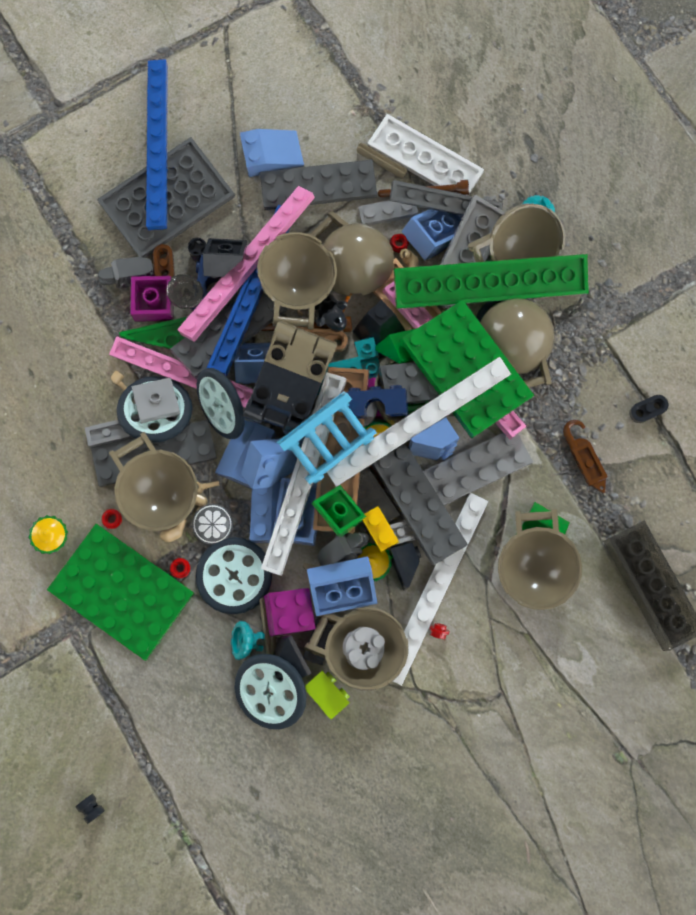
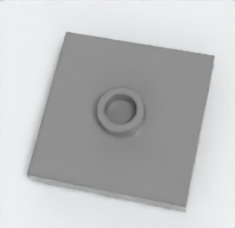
[131,377,180,424]

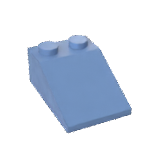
[240,129,304,177]
[402,209,463,261]
[241,437,304,489]

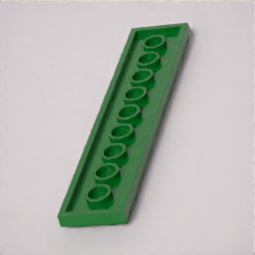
[393,254,589,309]

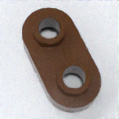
[153,244,175,280]

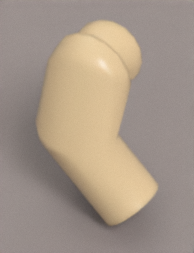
[400,249,419,267]
[160,519,187,542]

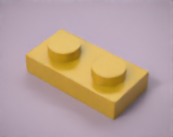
[362,506,399,553]

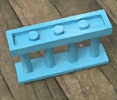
[277,391,377,484]

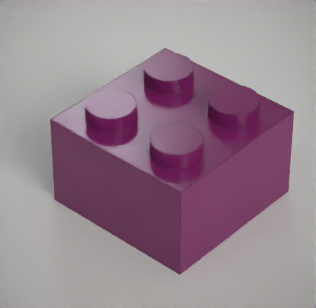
[131,276,174,322]
[264,588,315,637]

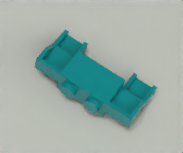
[317,338,380,396]

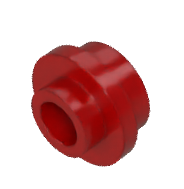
[390,234,409,253]
[101,509,122,529]
[170,558,191,579]
[429,623,450,639]

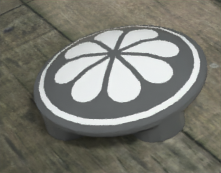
[192,504,233,544]

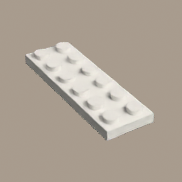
[367,114,484,196]

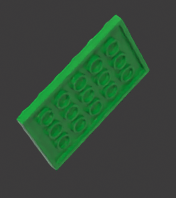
[400,300,535,439]
[47,523,195,661]

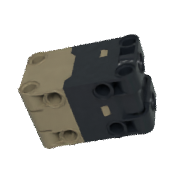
[242,321,337,440]

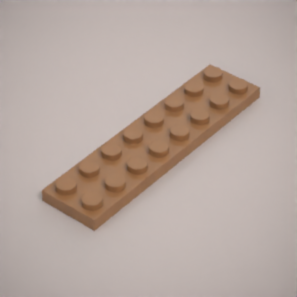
[313,367,369,533]

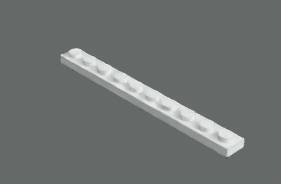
[327,357,511,487]
[261,372,347,576]
[393,493,488,686]

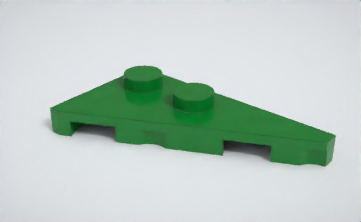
[119,317,187,350]

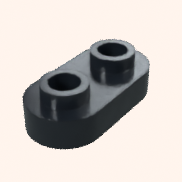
[629,395,669,423]

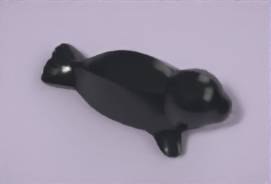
[314,293,348,332]

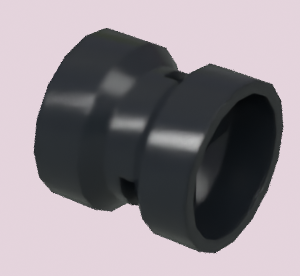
[188,237,206,262]
[75,793,105,824]

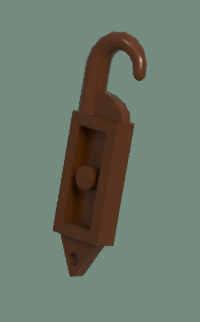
[563,420,608,494]

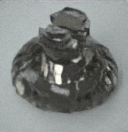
[166,274,203,309]

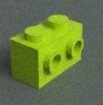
[305,671,350,720]

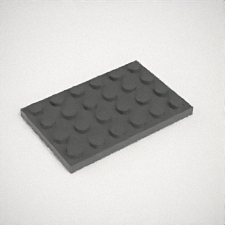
[97,137,235,258]

